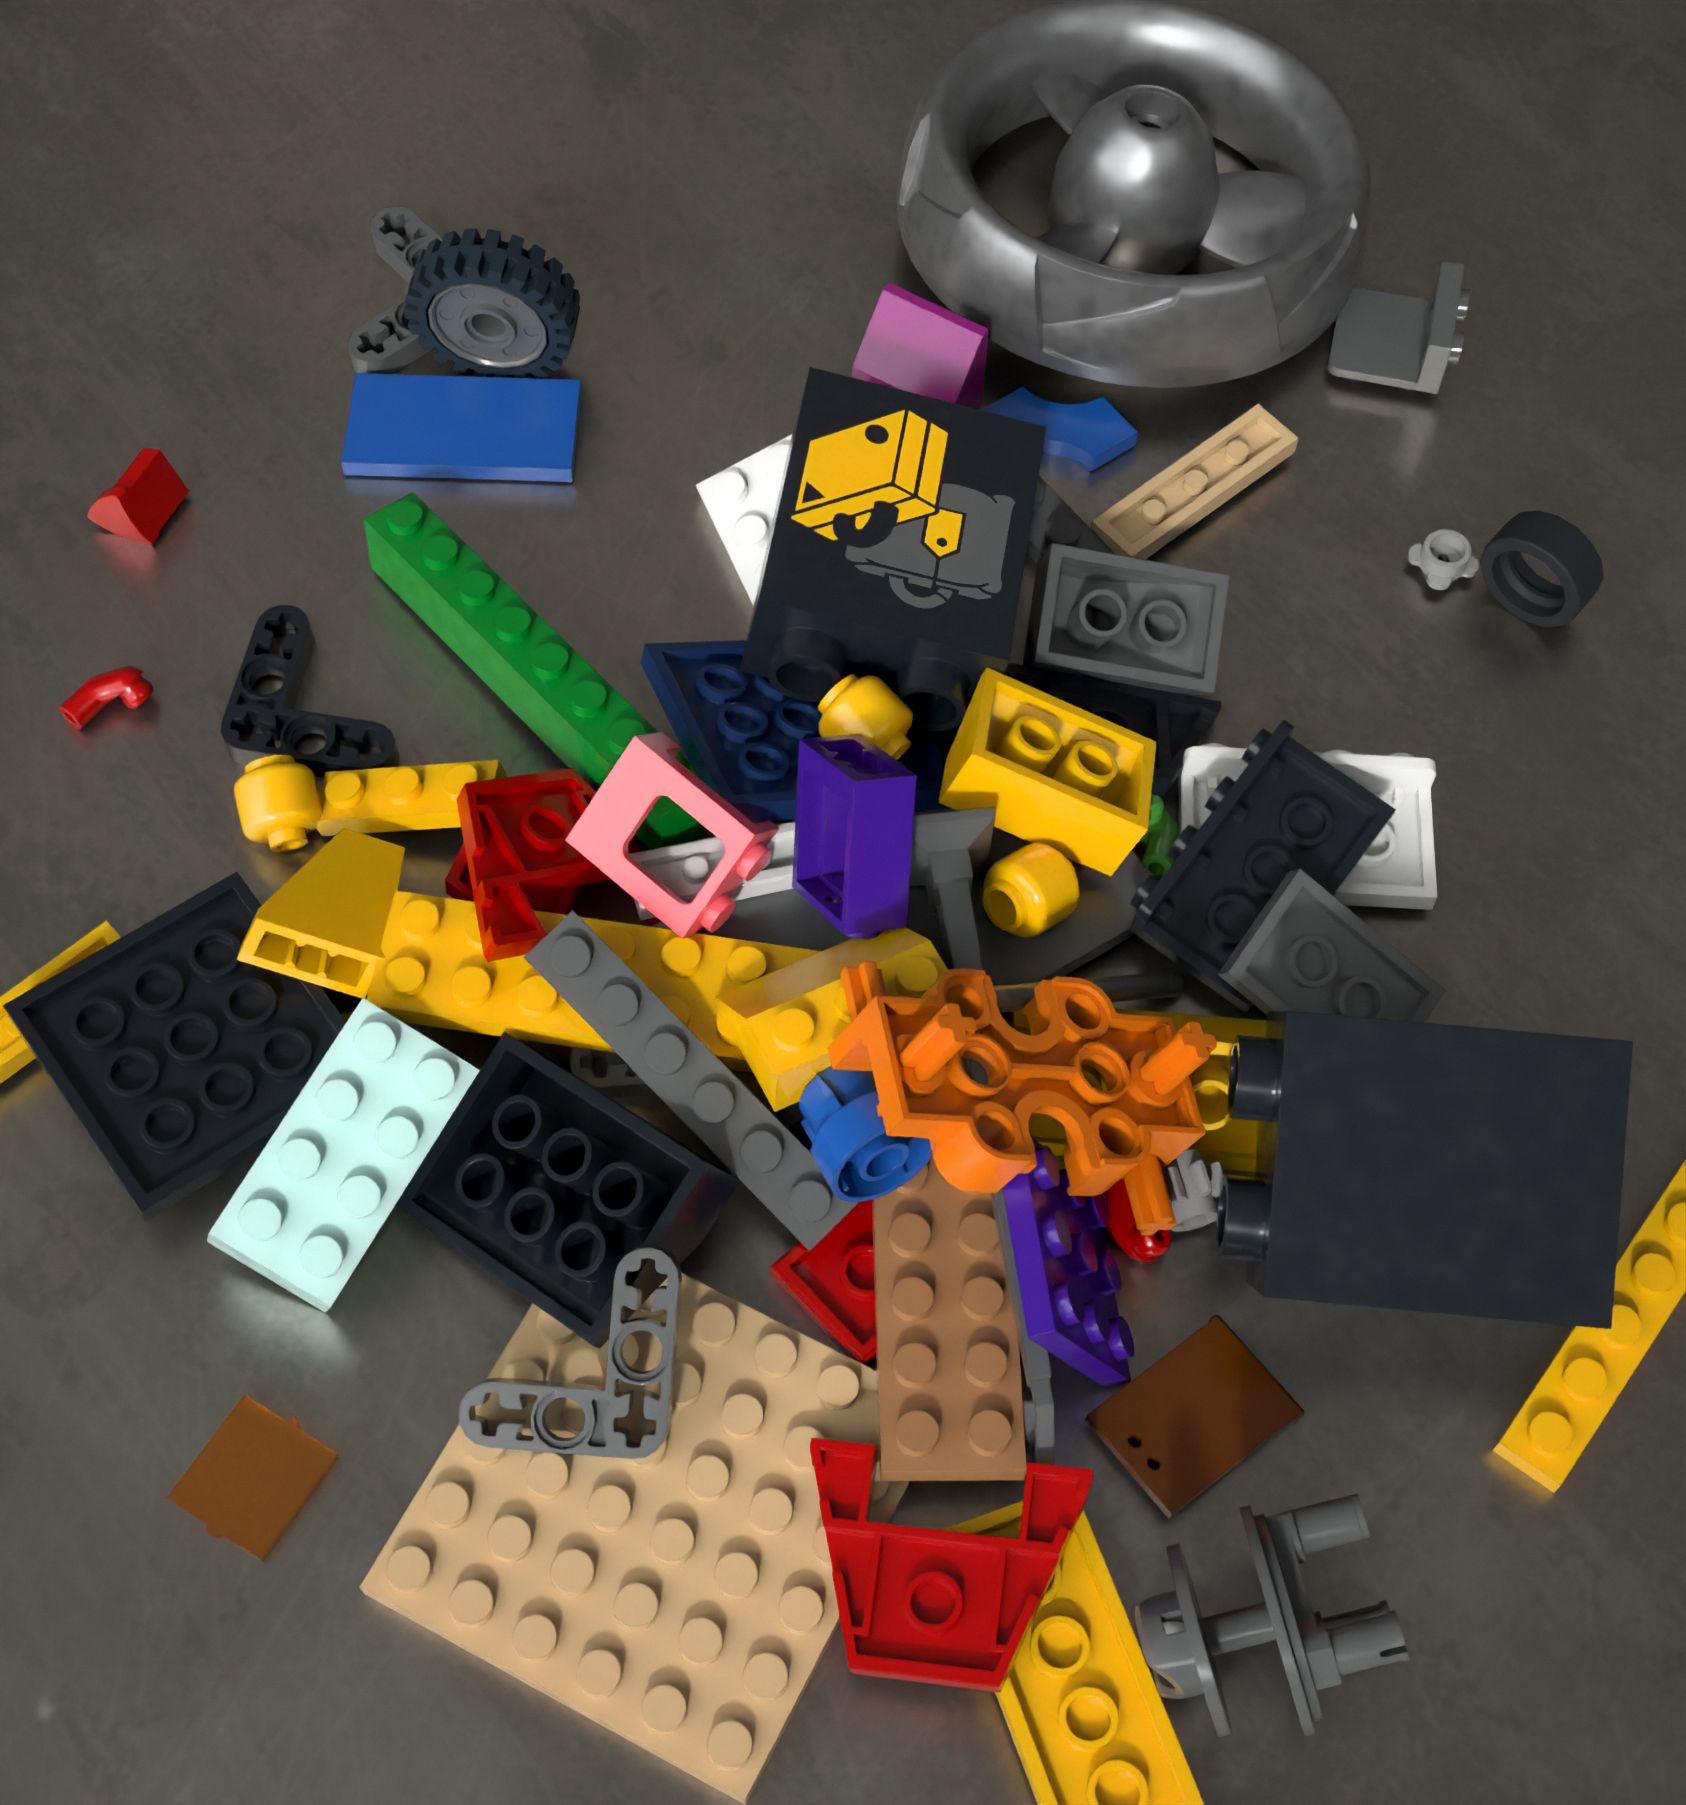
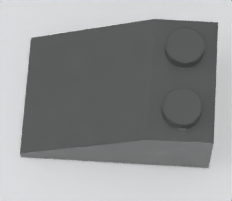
[1023,543,1230,696]

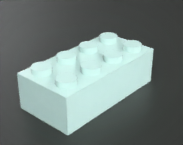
[207,998,480,1313]

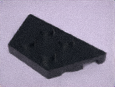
[1004,663,1221,797]

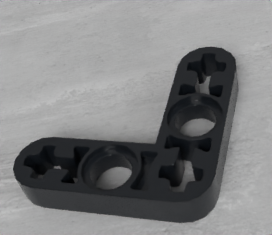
[221,605,400,778]

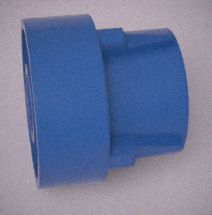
[799,1066,933,1202]

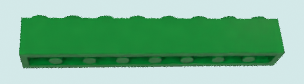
[363,492,710,850]

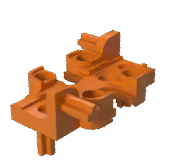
[828,961,1217,1236]

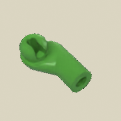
[1139,794,1180,878]

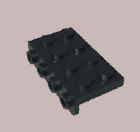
[1130,720,1396,1013]

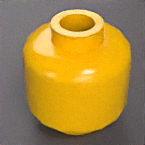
[818,674,913,760]
[234,755,322,852]
[983,843,1080,938]

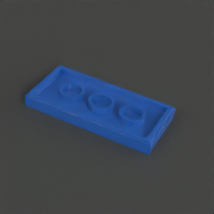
[341,373,582,482]

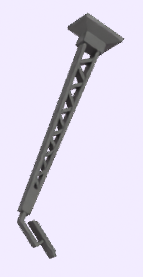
[909,807,1055,1479]

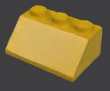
[938,667,1156,876]
[715,928,949,1112]

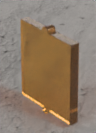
[167,1394,340,1563]

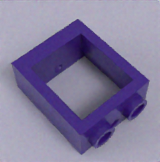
[792,734,917,939]

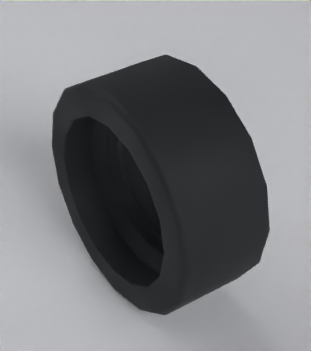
[1480,510,1604,627]

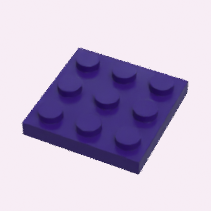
[1002,1135,1134,1389]

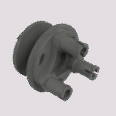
[1135,1494,1410,1737]

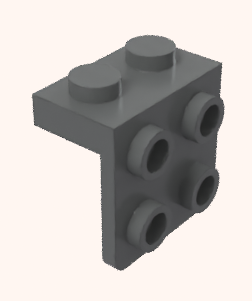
[1327,261,1471,394]

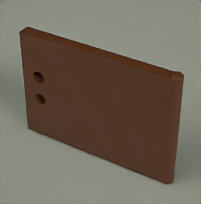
[1085,1314,1304,1519]

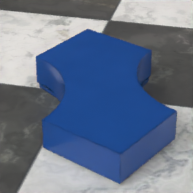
[982,386,1138,471]

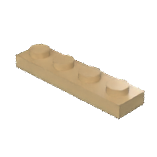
[1090,404,1299,560]

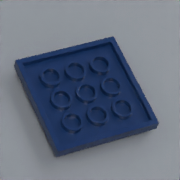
[641,640,949,822]

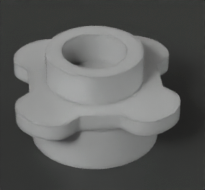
[1408,529,1479,590]

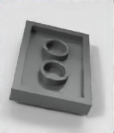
[1218,869,1446,1023]

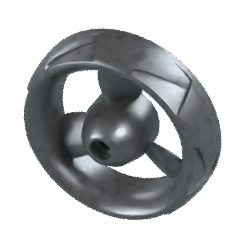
[896,0,1371,388]

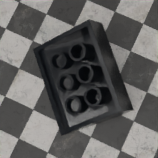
[395,1032,740,1348]

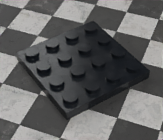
[3,872,346,1222]

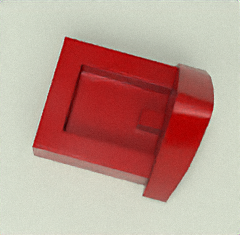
[87,448,189,546]

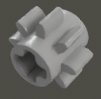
[1162,1149,1224,1232]

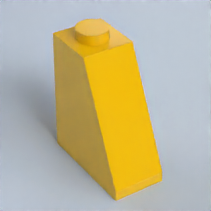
[237,828,405,999]

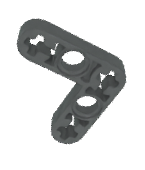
[347,206,443,374]
[458,1245,682,1459]

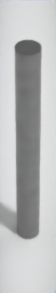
[994,971,1183,1013]

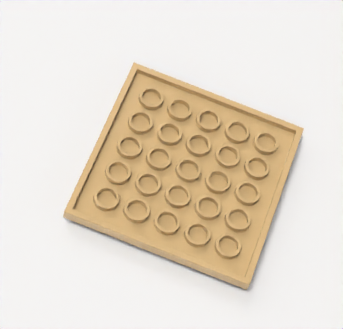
[360,1273,913,1805]

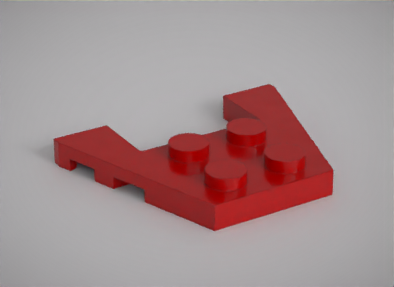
[456,768,661,962]
[810,1438,1094,1693]

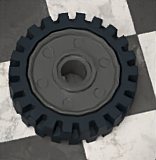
[404,228,580,379]

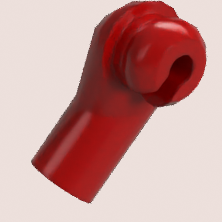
[59,665,154,729]
[1104,1179,1171,1262]

